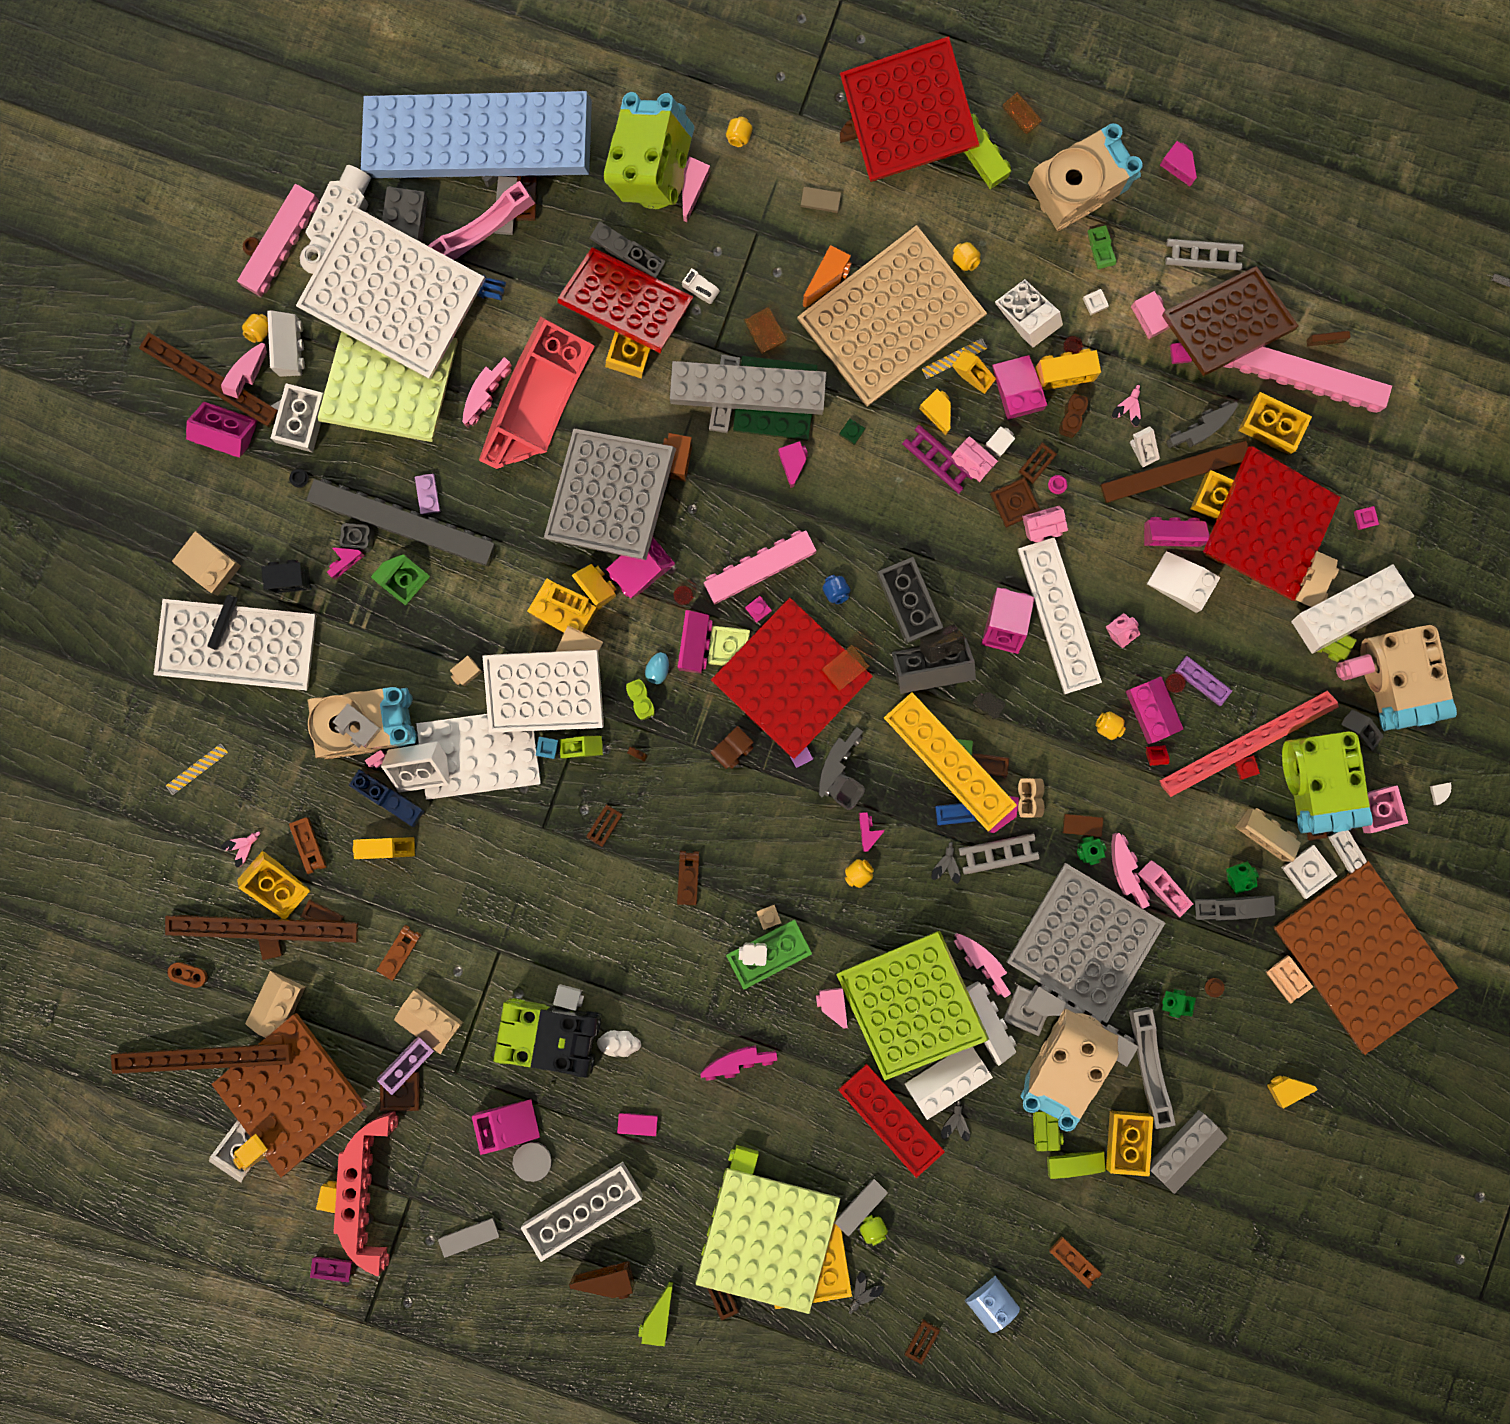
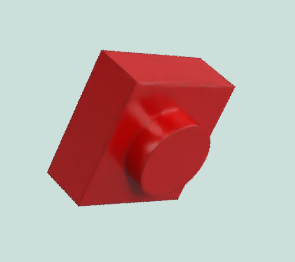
[1146,745,1170,766]
[1234,755,1260,780]

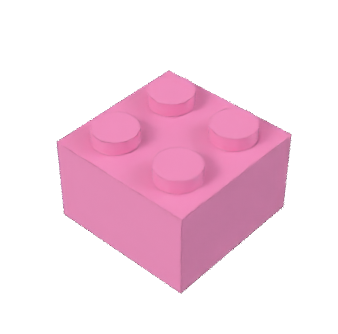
[1362,786,1408,833]

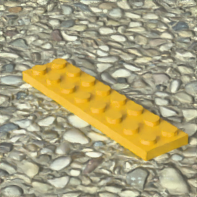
[884,692,1017,832]

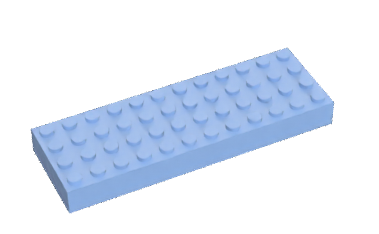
[361,91,592,178]

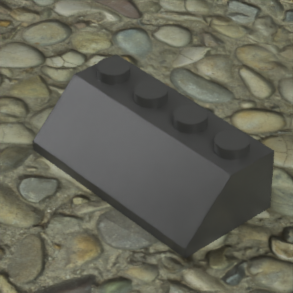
[892,638,976,694]

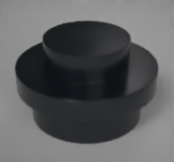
[289,469,309,488]

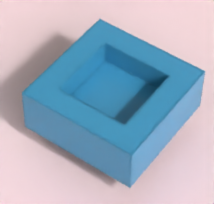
[535,737,559,759]

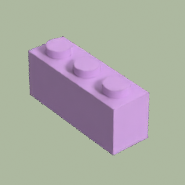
[376,1037,434,1095]

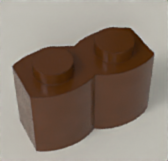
[1059,394,1088,438]
[710,726,754,769]

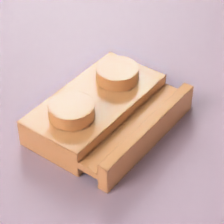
[1266,955,1313,1004]

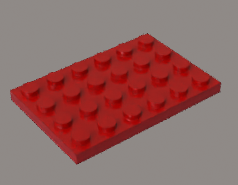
[557,247,693,353]

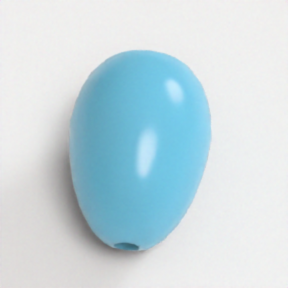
[645,652,669,684]

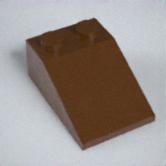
[569,1261,635,1299]

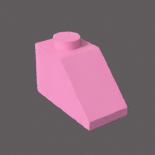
[816,987,848,1028]

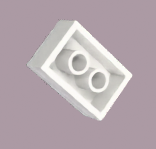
[271,384,324,452]

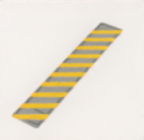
[922,338,987,379]
[166,744,228,795]

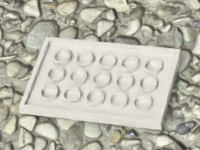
[483,650,604,732]
[416,714,541,800]

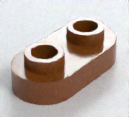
[168,962,208,988]

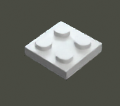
[1281,845,1337,899]

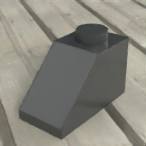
[1341,710,1383,751]

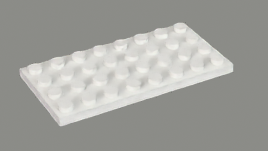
[154,599,317,691]

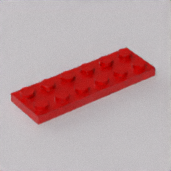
[838,1063,945,1178]

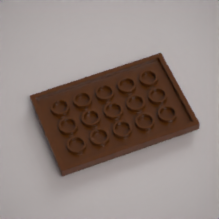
[1162,266,1299,376]

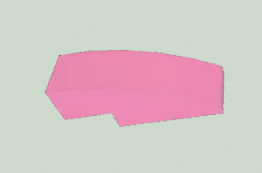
[221,343,267,398]

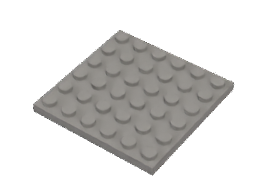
[544,429,676,560]
[1006,863,1165,1023]

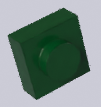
[839,418,866,446]

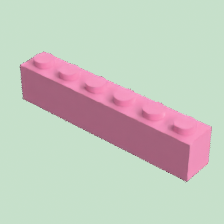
[237,184,319,297]
[704,530,816,605]

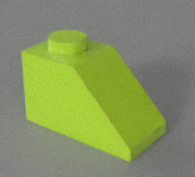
[559,736,603,758]

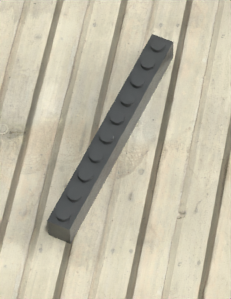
[306,478,496,567]

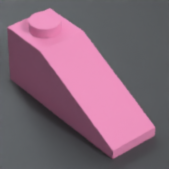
[682,156,710,222]
[1138,861,1193,917]

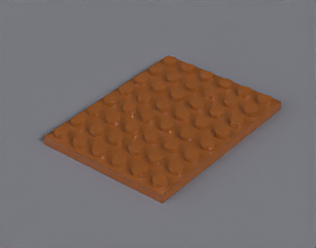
[1273,861,1458,1055]

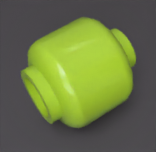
[859,1215,888,1246]

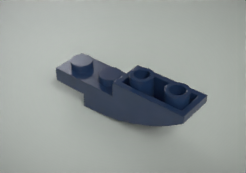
[349,769,424,827]

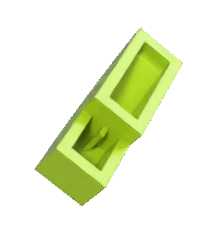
[1047,1151,1105,1179]

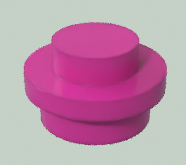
[1048,475,1067,494]

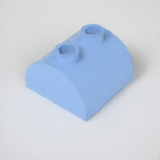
[965,1276,1020,1333]

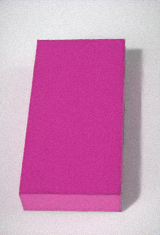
[617,1113,658,1136]

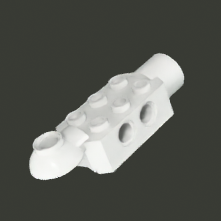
[300,165,371,274]

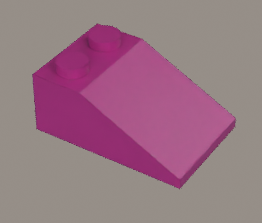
[992,355,1047,420]

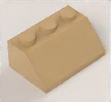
[1235,808,1301,862]
[245,971,306,1038]
[394,988,464,1054]

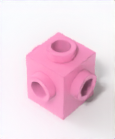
[1106,613,1140,648]

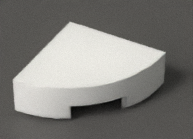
[1430,782,1451,805]

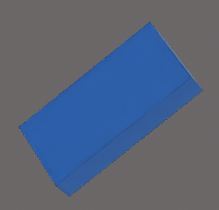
[935,803,976,825]

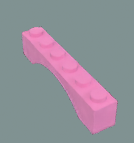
[428,181,535,260]

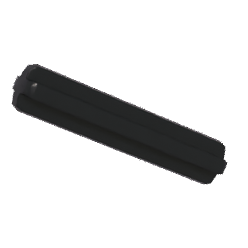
[207,595,238,650]

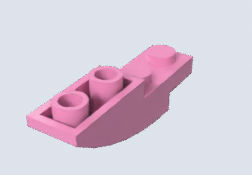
[462,357,512,428]
[1111,833,1150,909]
[954,933,1011,998]

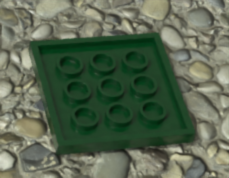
[733,356,818,441]

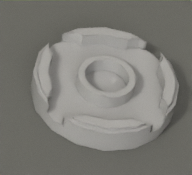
[513,1142,552,1182]

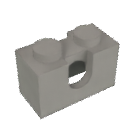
[333,704,381,748]

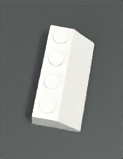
[966,981,1017,1066]
[904,1047,993,1120]

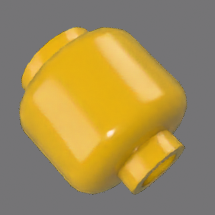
[726,116,753,147]
[953,242,981,271]
[242,314,269,343]
[1095,712,1126,740]
[845,859,874,888]

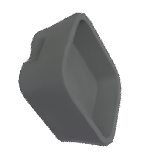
[340,523,375,553]
[828,774,865,810]

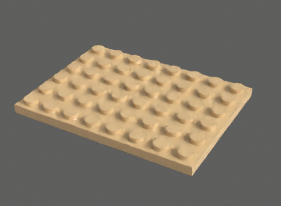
[797,225,987,407]

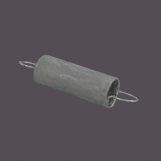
[1488,274,1510,287]

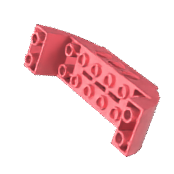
[334,1111,398,1276]

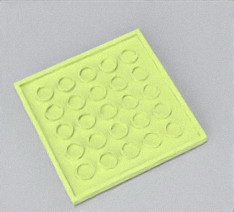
[318,331,458,442]
[695,1168,840,1314]

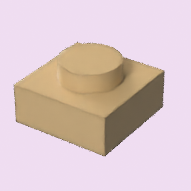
[756,905,781,930]

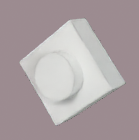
[1083,289,1109,316]

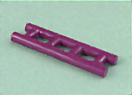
[902,425,973,494]

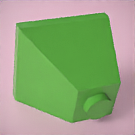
[371,554,430,605]

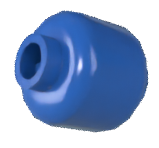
[822,575,851,604]

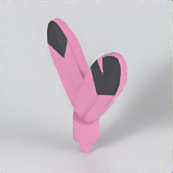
[1112,385,1141,427]
[221,832,260,868]

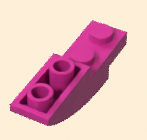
[701,1045,777,1080]

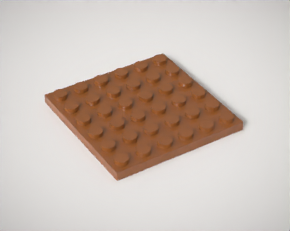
[211,1013,367,1178]

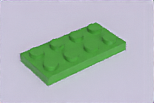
[726,919,812,990]

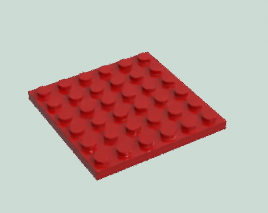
[840,36,980,182]
[1203,446,1341,601]
[710,598,873,759]

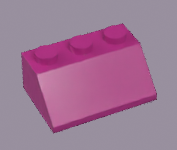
[186,402,257,458]
[1144,517,1210,547]
[678,610,713,674]
[1126,677,1183,744]

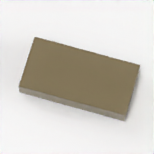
[801,187,841,213]

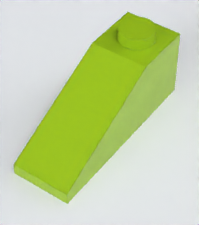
[638,1282,673,1347]

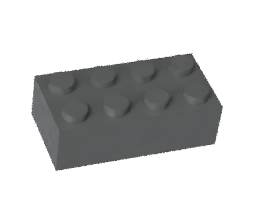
[382,187,428,243]
[876,557,943,644]

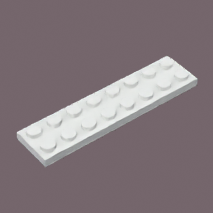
[1017,537,1102,694]

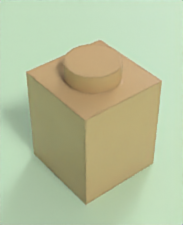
[450,656,482,686]

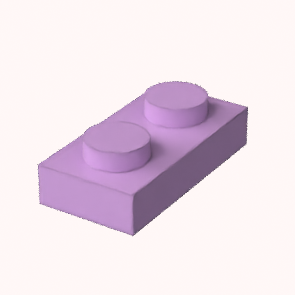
[415,474,441,515]

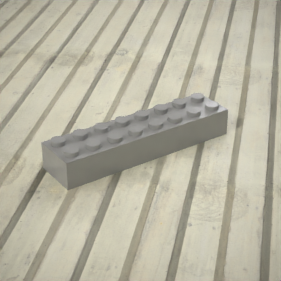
[670,361,826,415]

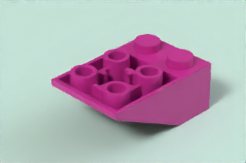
[472,1099,540,1155]

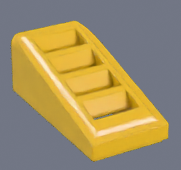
[545,583,589,616]

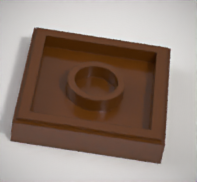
[990,477,1041,528]
[380,1071,420,1111]

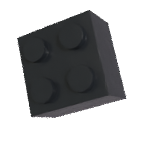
[261,560,311,594]

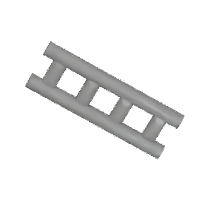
[1165,239,1243,271]
[958,833,1039,875]

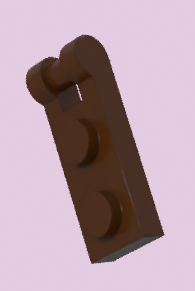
[677,850,699,905]

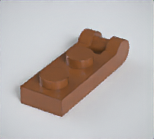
[289,817,327,874]
[376,924,422,981]
[1049,1236,1102,1288]

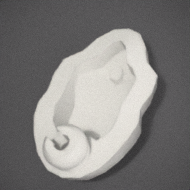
[597,1030,641,1057]

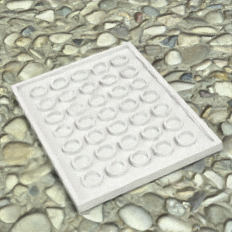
[296,205,486,380]

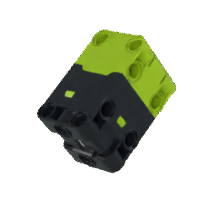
[493,998,602,1078]

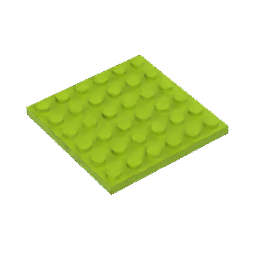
[836,931,989,1081]

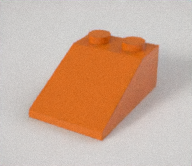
[803,245,852,307]

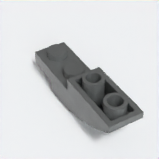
[589,221,665,278]
[1166,401,1238,449]
[819,727,863,798]
[1195,896,1275,920]

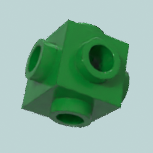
[1077,836,1107,865]
[1226,861,1259,895]
[1162,989,1196,1018]

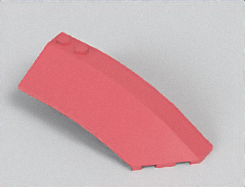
[479,316,595,469]

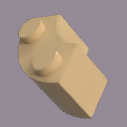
[1295,551,1339,607]

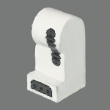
[682,269,720,304]

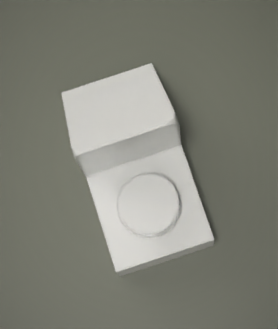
[1130,426,1160,467]

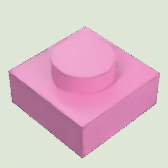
[365,750,386,768]

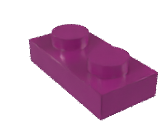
[310,1256,353,1282]

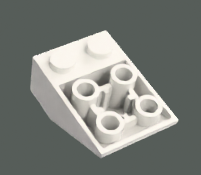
[995,279,1063,347]

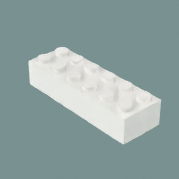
[1291,565,1414,654]
[521,1162,643,1262]

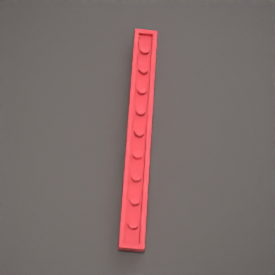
[1160,691,1339,797]

